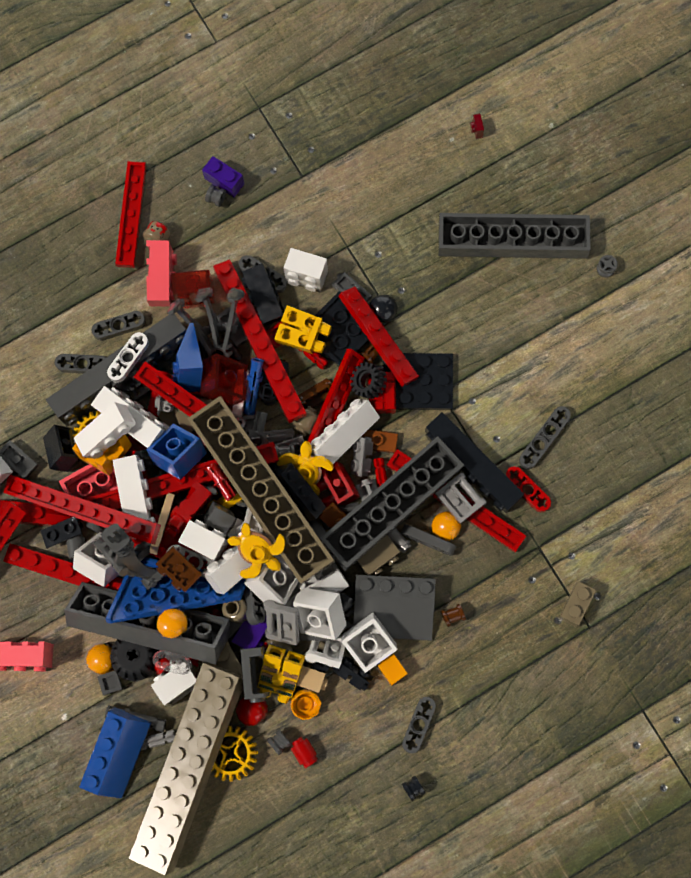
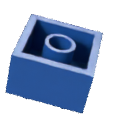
[146,423,207,480]

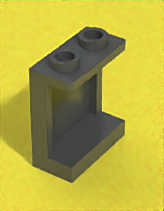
[241,647,270,703]

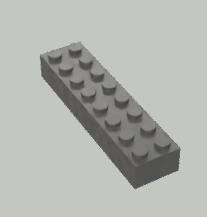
[438,213,591,258]
[46,314,186,426]
[320,436,464,572]
[64,582,230,665]

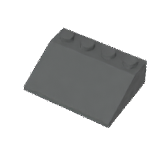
[353,575,435,641]

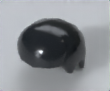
[369,294,398,322]

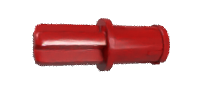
[206,463,236,501]

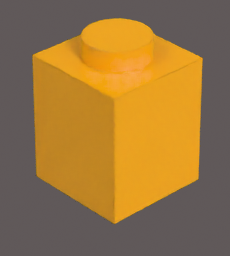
[377,654,408,686]

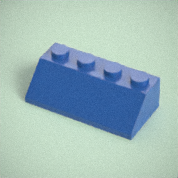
[79,707,152,798]

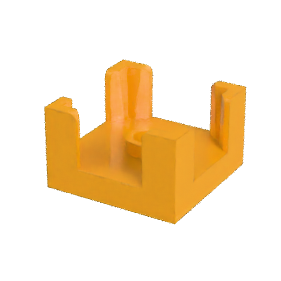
[72,435,132,475]

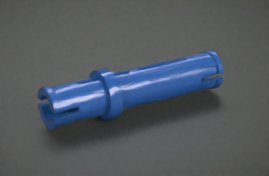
[243,358,264,415]

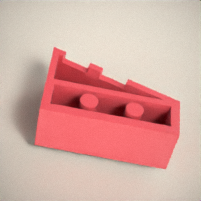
[146,240,177,307]
[0,641,54,672]

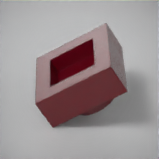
[470,113,484,139]

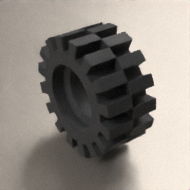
[350,362,387,399]

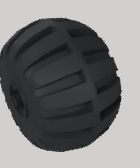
[110,639,160,681]

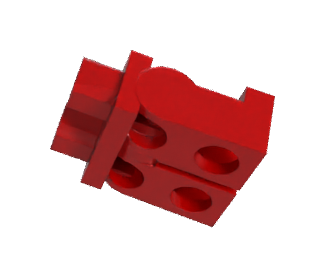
[164,481,212,539]

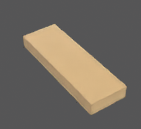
[150,493,175,555]

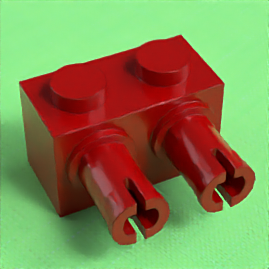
[316,461,361,507]

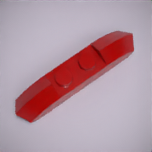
[0,500,78,527]

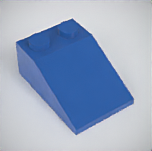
[171,323,203,392]

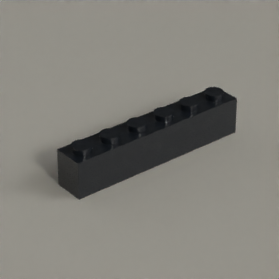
[425,412,524,513]

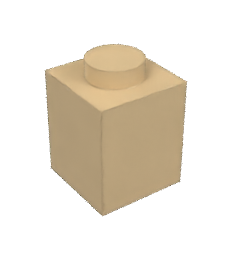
[297,666,329,694]

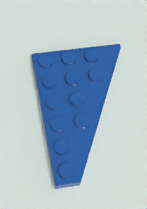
[105,557,246,624]

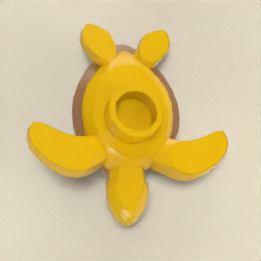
[277,441,334,495]
[227,523,285,579]

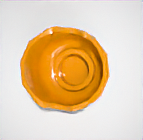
[431,511,461,541]
[157,608,188,639]
[86,644,114,675]
[290,689,322,720]

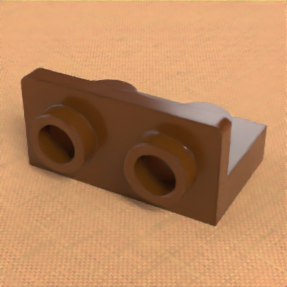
[156,546,202,592]

